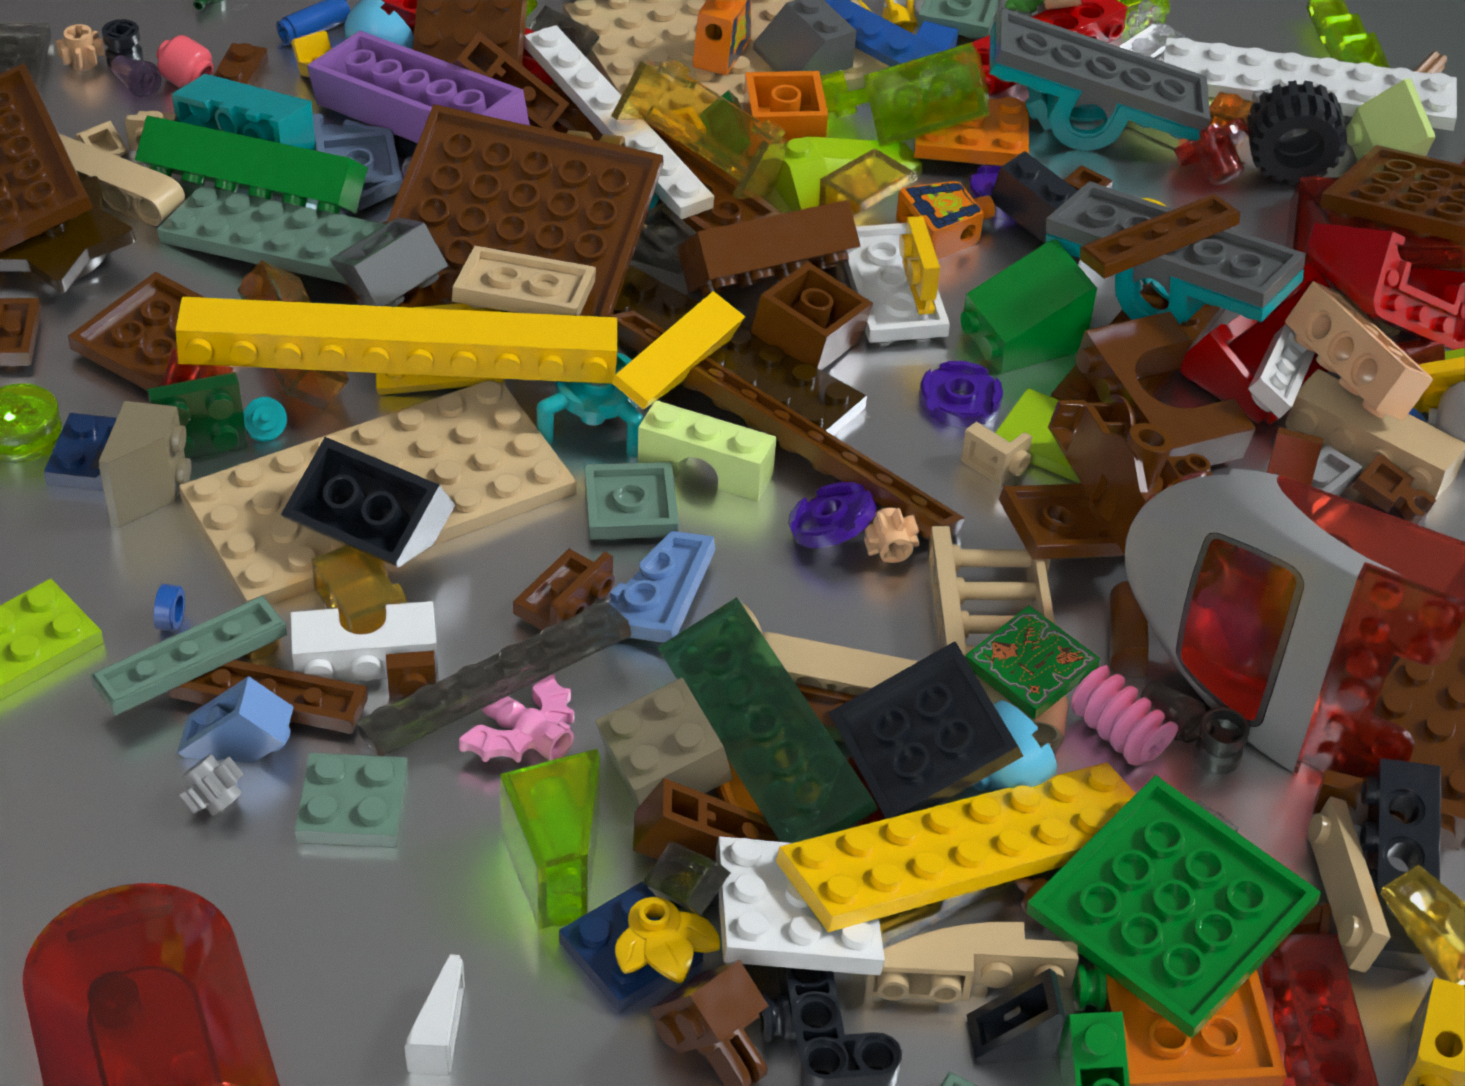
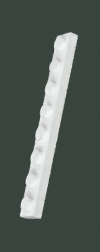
[524,25,714,220]

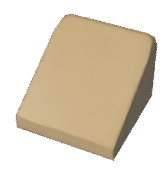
[74,121,130,158]

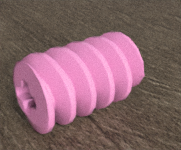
[1071,665,1178,766]

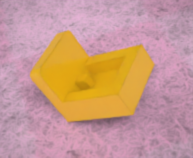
[291,30,332,78]

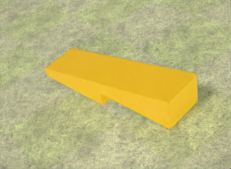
[611,291,745,409]

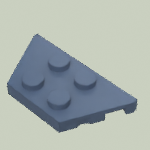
[313,114,402,216]

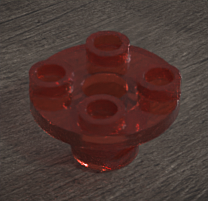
[1173,117,1250,186]

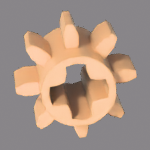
[56,24,105,71]
[864,508,919,563]

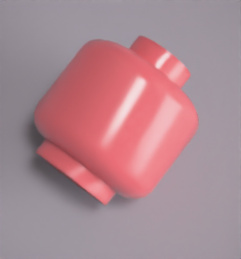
[156,35,214,88]

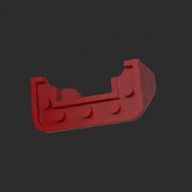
[1307,223,1465,350]
[1178,262,1332,425]

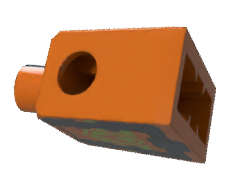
[693,0,751,76]
[896,181,995,260]

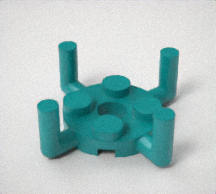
[537,353,644,458]

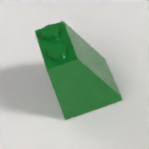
[960,239,1097,374]

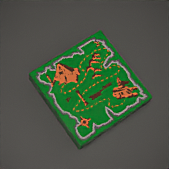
[965,605,1100,720]

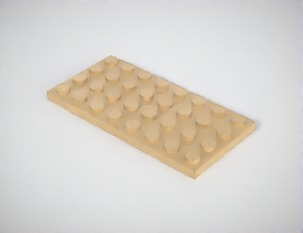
[179,381,577,605]

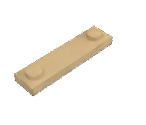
[1308,796,1391,973]

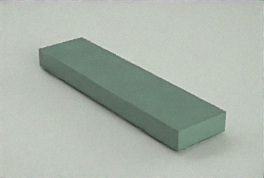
[90,595,287,716]

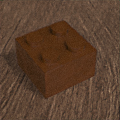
[750,262,873,370]

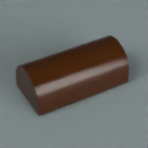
[1110,581,1149,679]

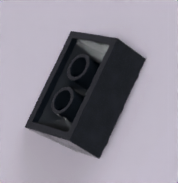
[990,151,1083,266]
[281,437,455,568]

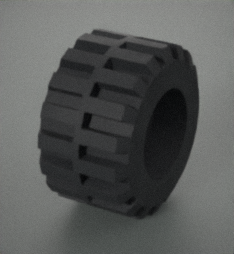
[1247,80,1347,184]

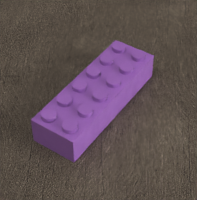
[307,31,530,143]

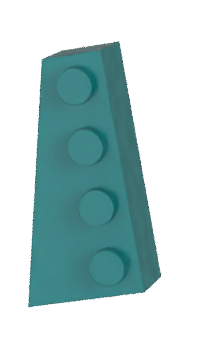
[172,74,316,151]

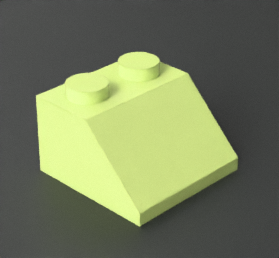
[1346,79,1436,162]

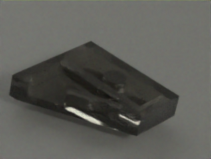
[631,202,696,274]

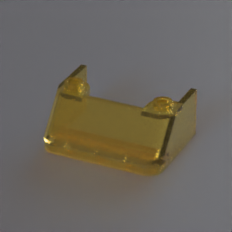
[611,59,789,199]

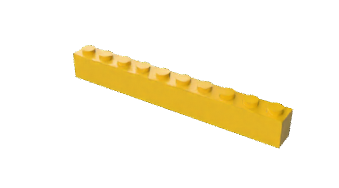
[176,297,617,384]

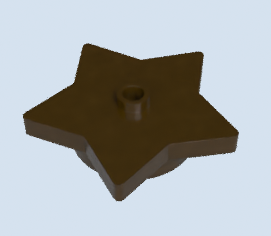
[0,176,136,293]

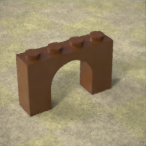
[1075,311,1256,465]

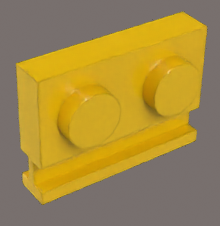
[899,216,940,315]

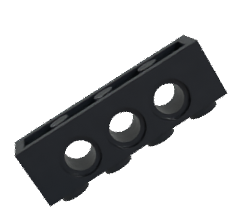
[1360,758,1441,973]

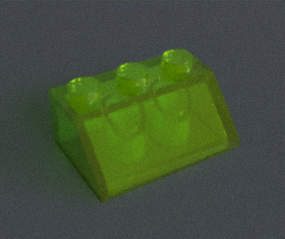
[863,42,990,148]

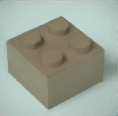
[595,678,733,808]

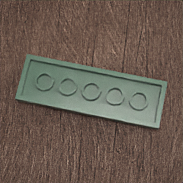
[157,185,385,284]

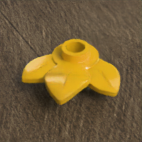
[615,897,720,984]

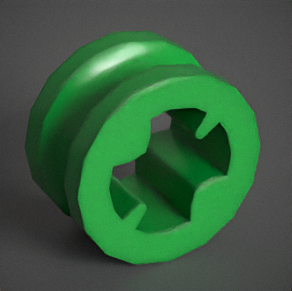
[1072,963,1107,1011]

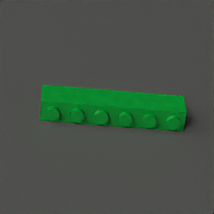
[135,115,368,215]

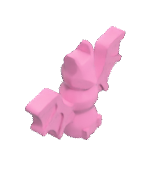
[459,674,574,762]

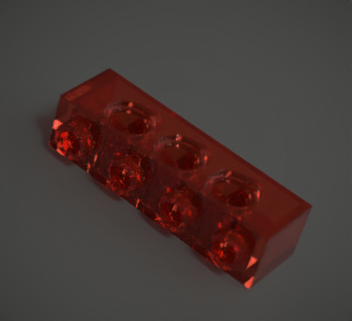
[1262,934,1379,1086]

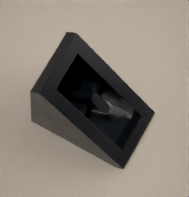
[966,968,1066,1063]

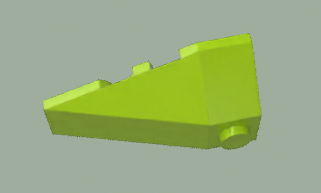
[770,136,922,211]

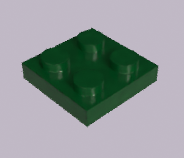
[147,372,248,459]

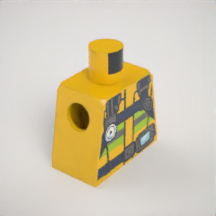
[1401,977,1465,1086]

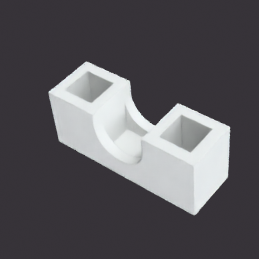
[291,601,438,682]

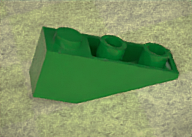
[1058,1011,1130,1086]

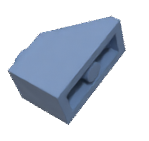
[177,676,293,763]

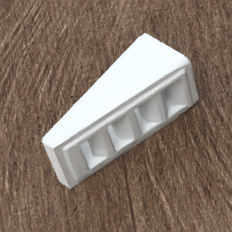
[404,954,465,1076]

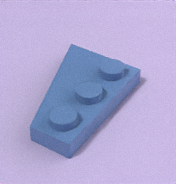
[584,531,716,644]

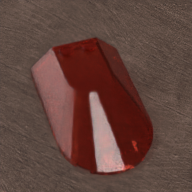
[22,883,280,1086]

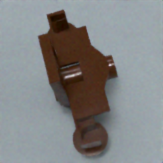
[998,394,1230,608]

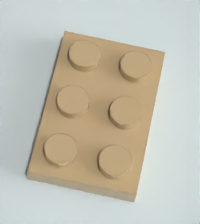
[452,246,596,316]

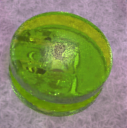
[0,383,63,463]

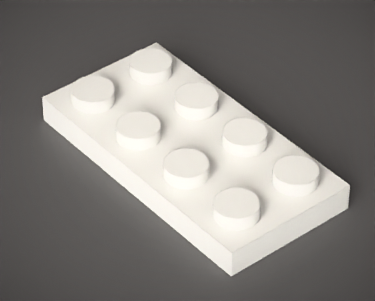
[843,223,950,343]

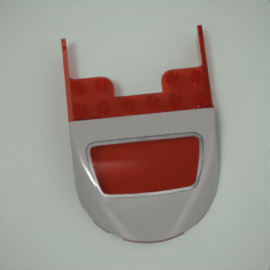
[1125,469,1465,778]

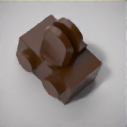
[650,960,768,1086]

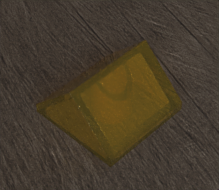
[819,148,918,216]

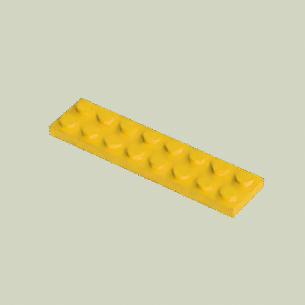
[776,762,1136,932]

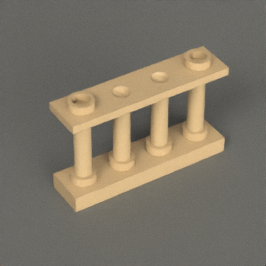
[927,526,1055,656]

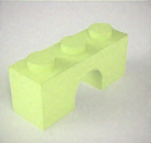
[638,400,776,502]

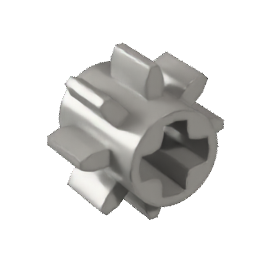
[179,754,244,816]

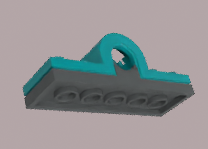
[989,7,1211,151]
[1046,181,1305,325]

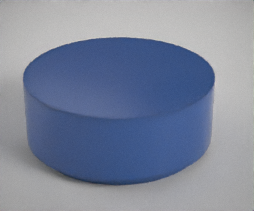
[153,584,185,632]

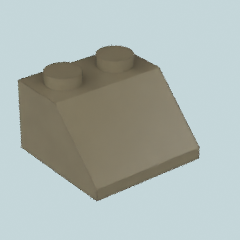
[98,401,191,528]

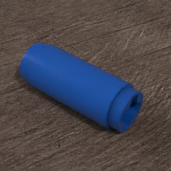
[276,0,351,45]

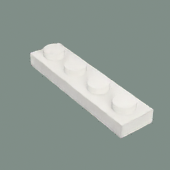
[1248,324,1315,419]

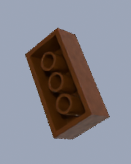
[677,199,861,297]

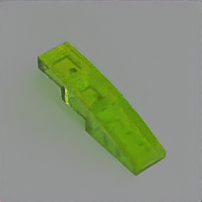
[1306,0,1390,68]

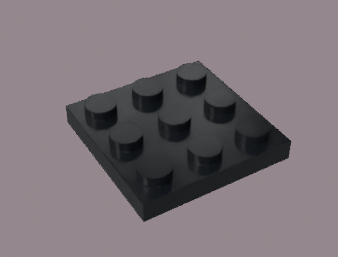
[829,641,1023,819]

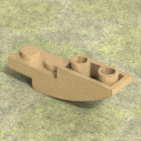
[865,922,1078,1003]

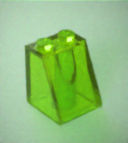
[500,749,600,930]

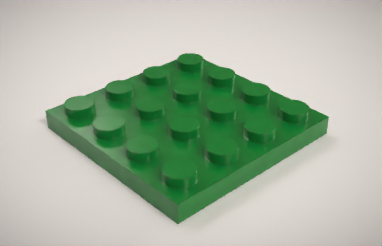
[1026,775,1321,1039]

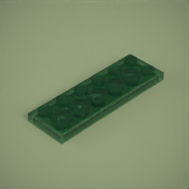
[657,597,878,843]

